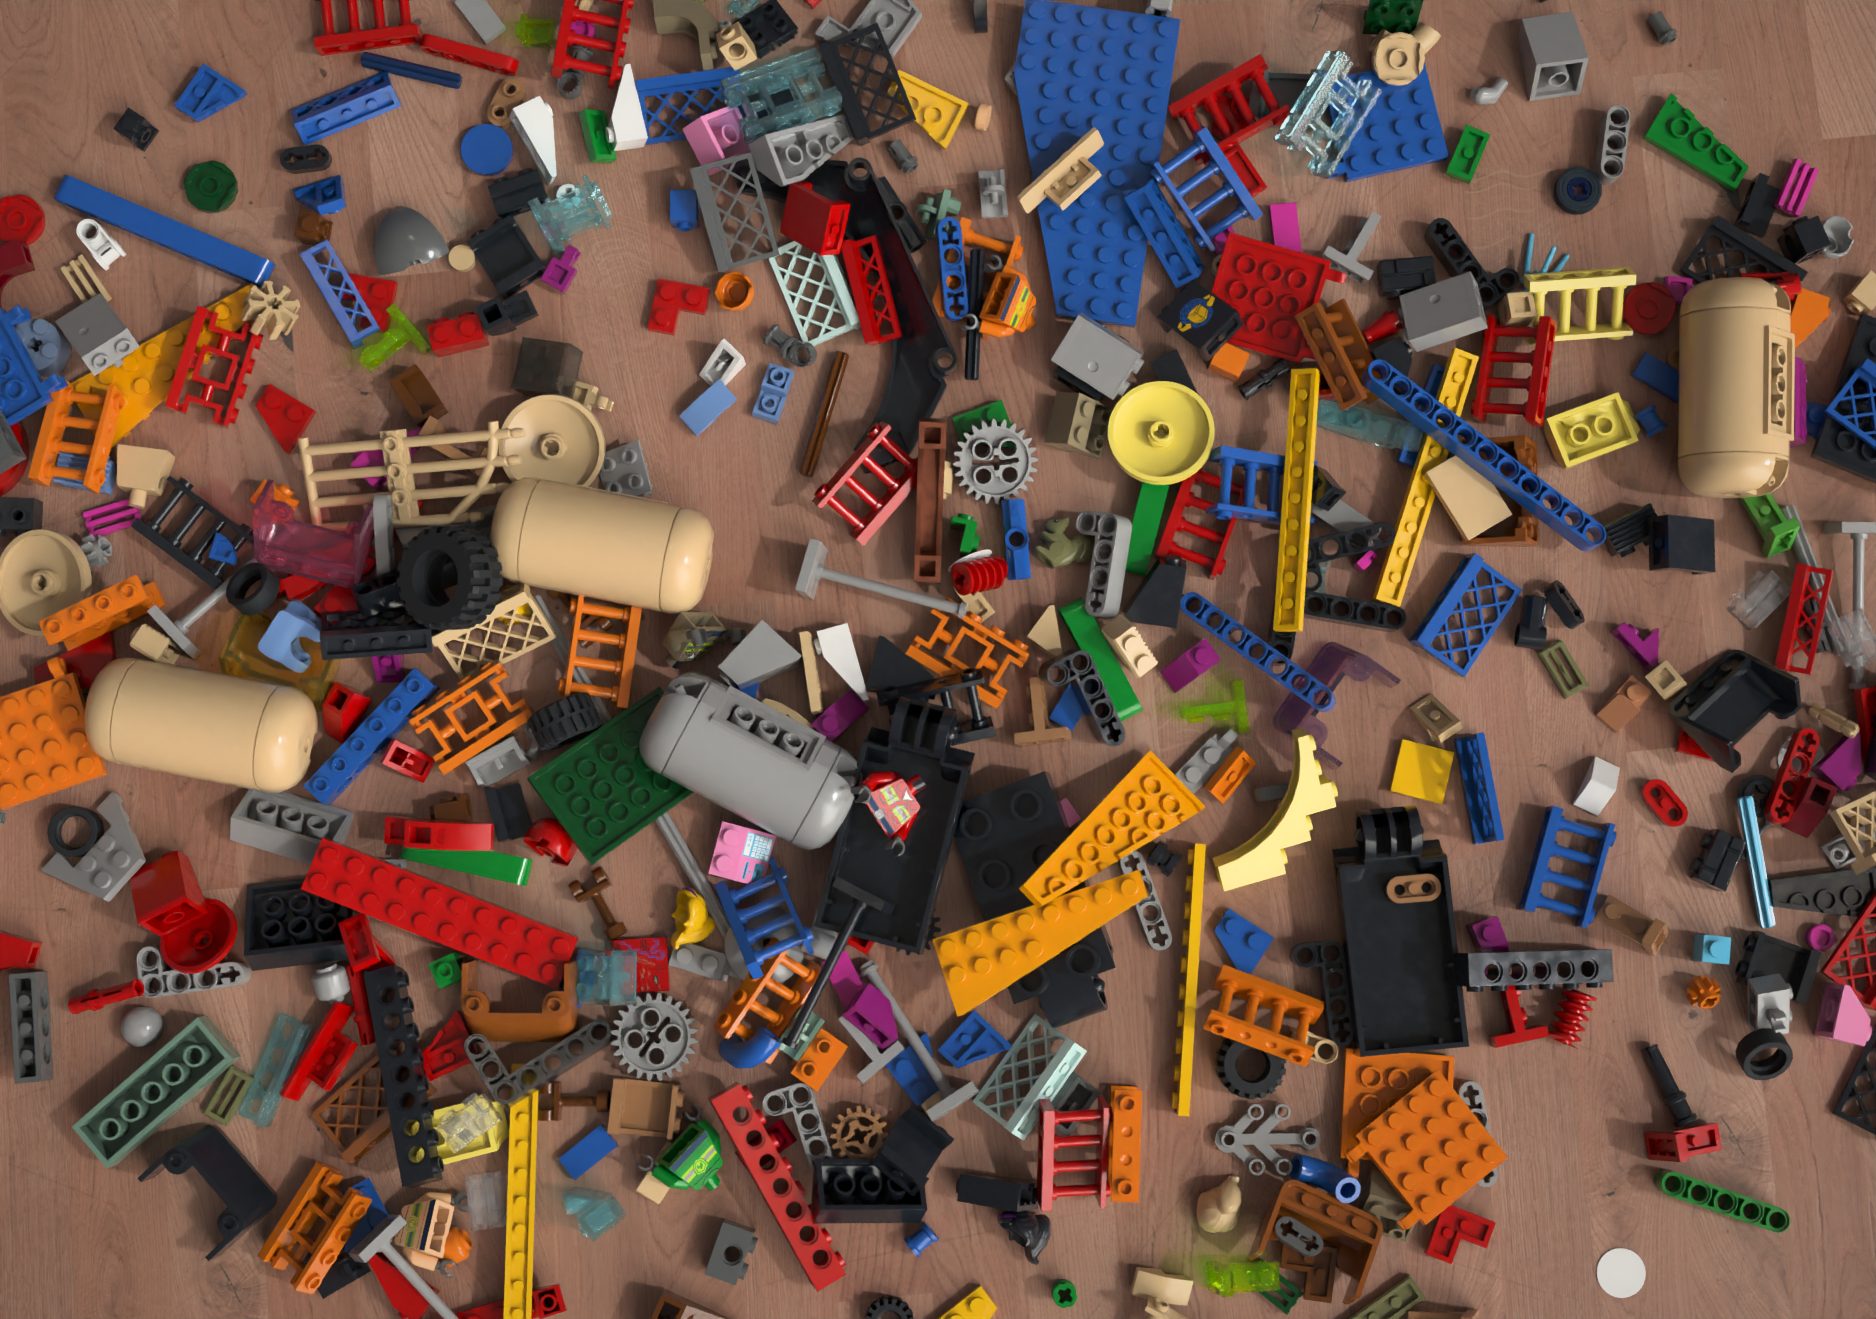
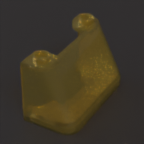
[219,610,341,712]

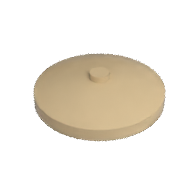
[498,394,606,487]
[0,529,92,636]

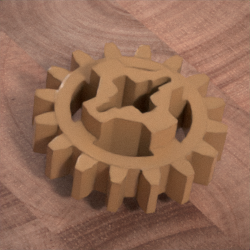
[830,1105,889,1159]

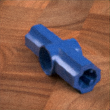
[1001,499,1031,581]

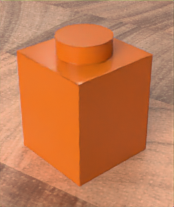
[1208,342,1250,382]

